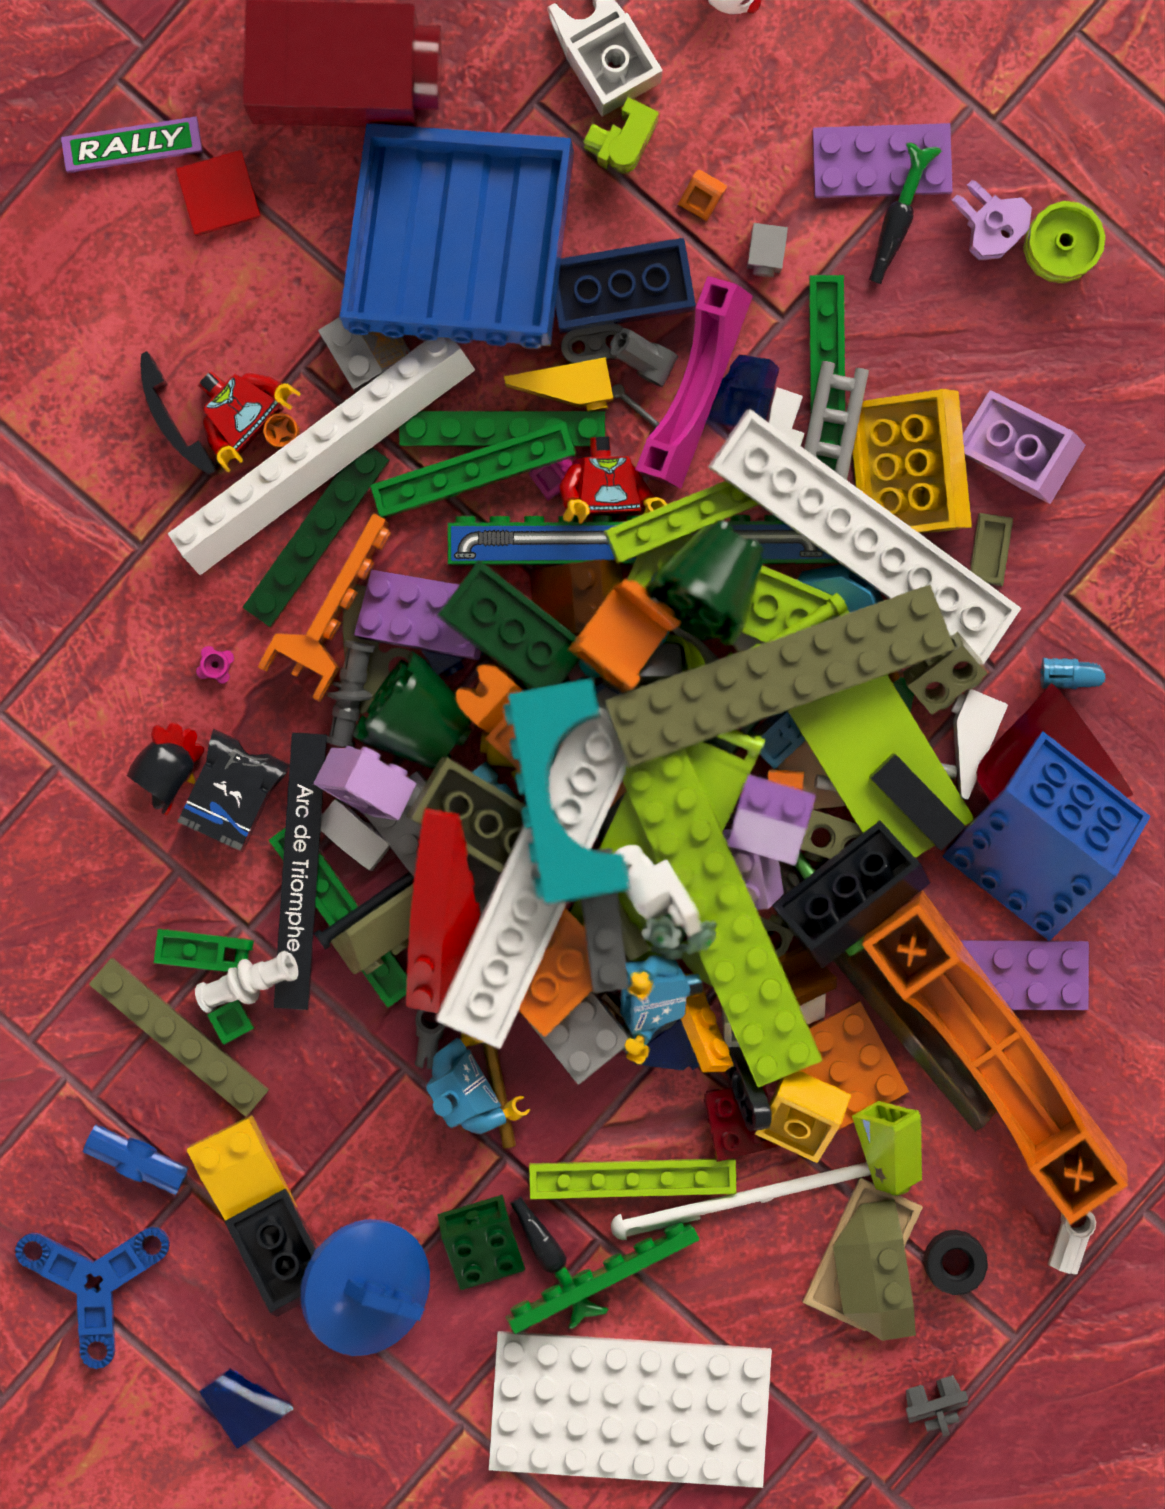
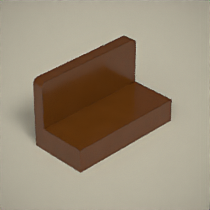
[779,946,837,1006]

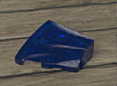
[707,354,780,427]
[199,1368,294,1449]

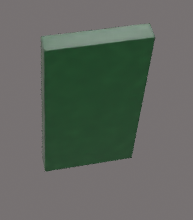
[436,560,580,690]

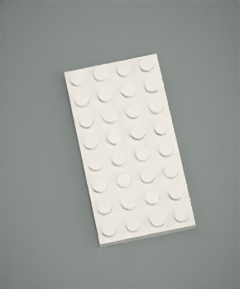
[489,1331,772,1488]

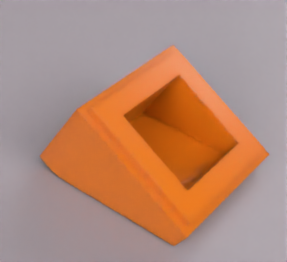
[677,170,727,221]

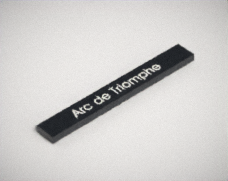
[274,732,327,1010]

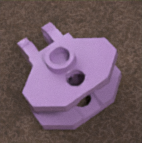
[952,180,1032,261]

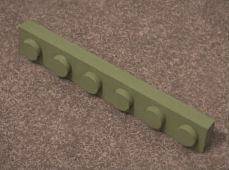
[89,957,269,1117]

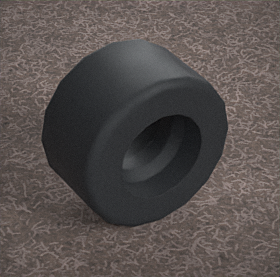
[923,1230,988,1295]

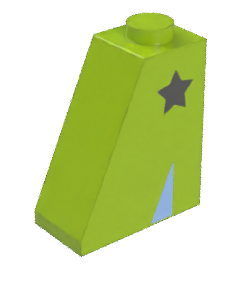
[852,1101,922,1196]

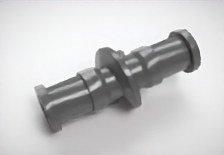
[327,640,375,747]

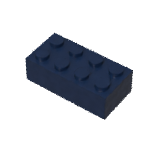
[555,238,696,334]

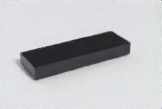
[869,753,966,851]

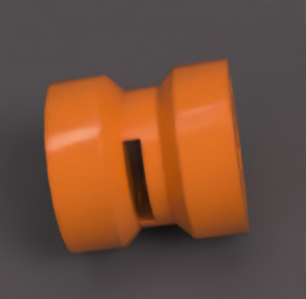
[263,413,300,450]

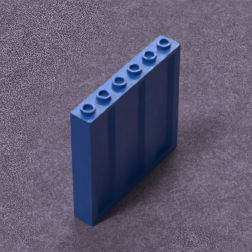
[340,123,574,349]

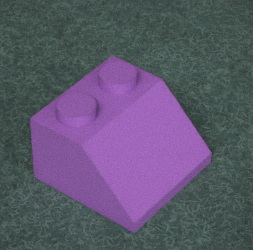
[728,775,816,865]

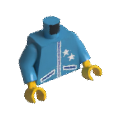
[620,955,703,1064]
[426,1032,530,1134]

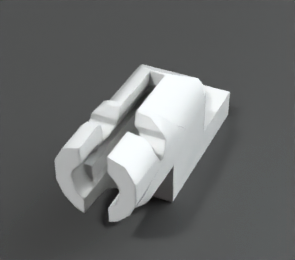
[614,845,701,936]

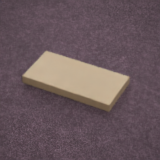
[802,1177,923,1331]

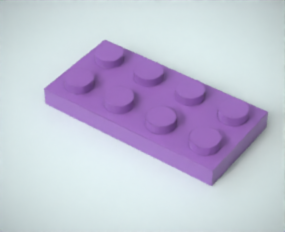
[812,123,952,198]
[354,570,481,660]
[960,940,1089,1010]

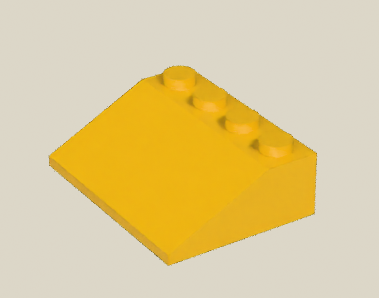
[853,389,972,534]

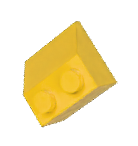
[755,1071,851,1163]

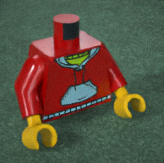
[198,371,300,472]
[559,437,667,524]

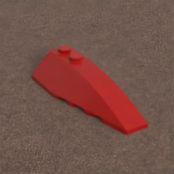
[406,808,481,1013]

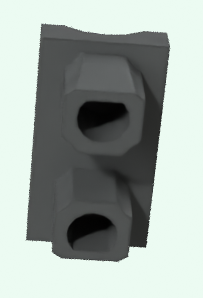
[906,1375,968,1437]

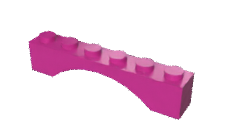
[635,276,753,489]

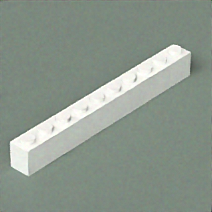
[168,337,475,575]

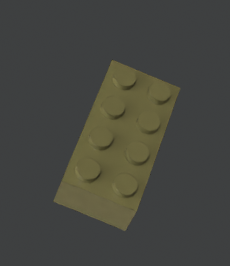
[406,757,527,874]

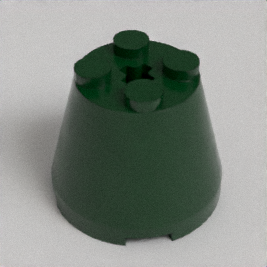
[646,520,764,645]
[353,651,472,769]

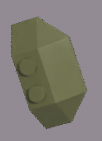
[833,1199,916,1341]

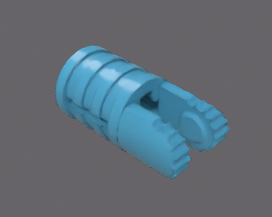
[1040,658,1106,690]

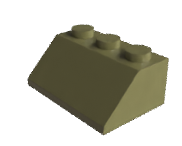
[331,884,414,975]

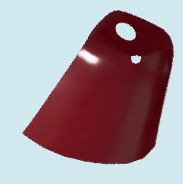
[976,683,1133,802]

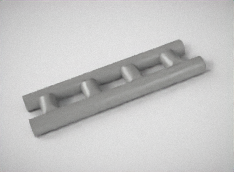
[804,361,869,480]

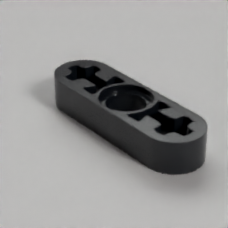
[726,1047,772,1131]

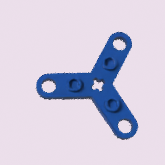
[15,1227,170,1369]

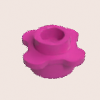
[196,646,234,684]

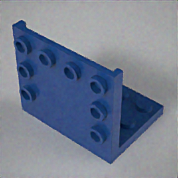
[942,731,1151,941]

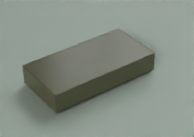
[970,513,1013,586]

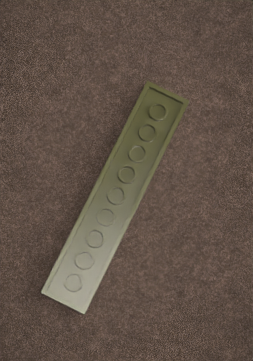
[604,584,955,768]

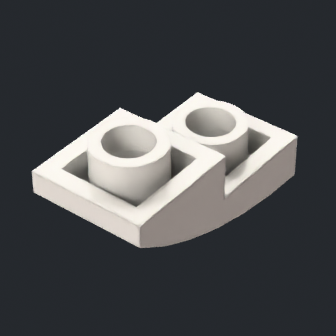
[321,798,391,871]

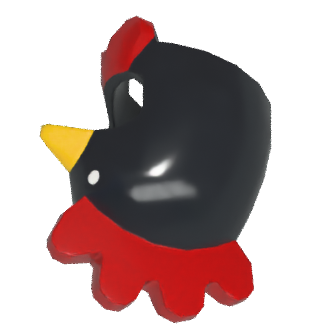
[127,723,205,815]

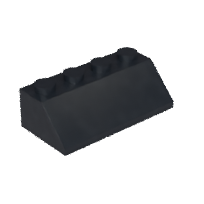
[772,820,930,969]

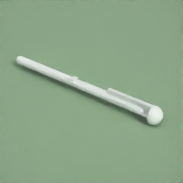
[611,1162,871,1240]

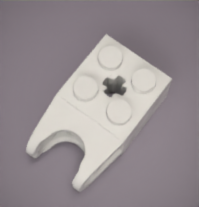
[547,0,663,116]

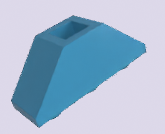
[797,564,883,617]

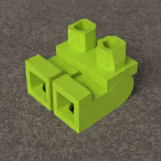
[583,97,659,173]

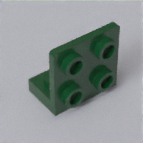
[437,1194,525,1290]

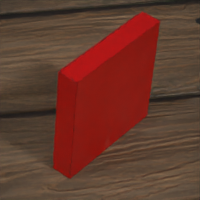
[176,150,261,236]

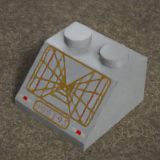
[318,317,410,393]

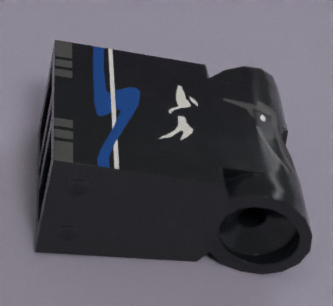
[177,729,290,852]

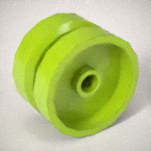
[1023,201,1105,283]

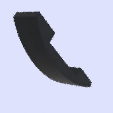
[140,351,219,477]

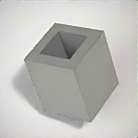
[746,223,788,277]

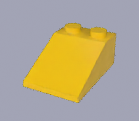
[186,1115,297,1221]

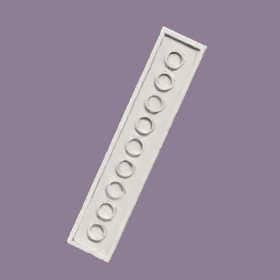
[708,410,1021,664]
[435,707,628,1049]

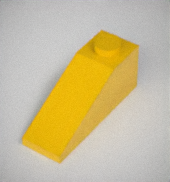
[504,357,613,412]

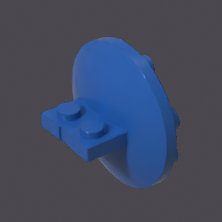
[301,1219,430,1356]

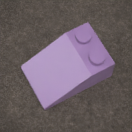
[963,390,1086,504]

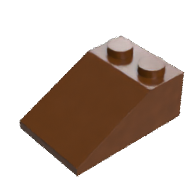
[530,560,623,635]

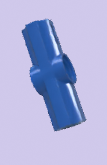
[82,1124,189,1195]

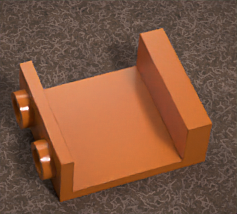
[568,579,681,693]

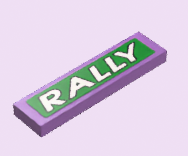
[61,116,203,173]

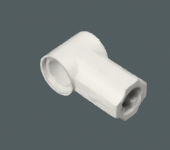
[1048,1211,1096,1274]

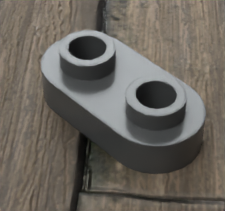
[561,323,623,364]

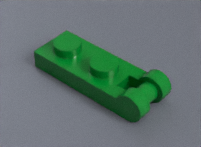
[153,928,254,972]

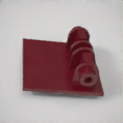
[704,1085,777,1162]

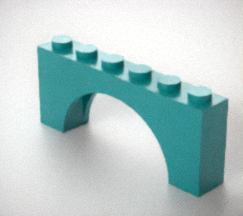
[504,679,631,905]

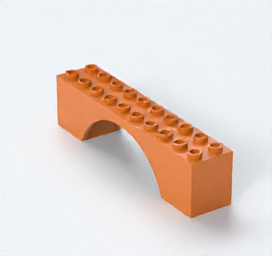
[862,890,1128,1225]

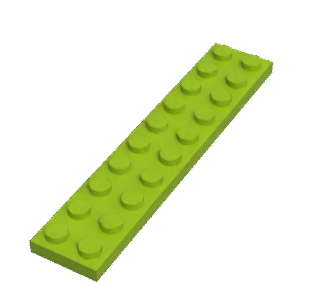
[622,748,822,1087]

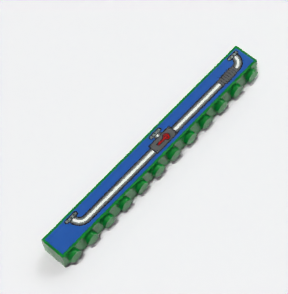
[448,515,840,566]

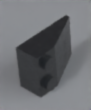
[224,1189,319,1317]

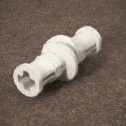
[195,951,298,1013]

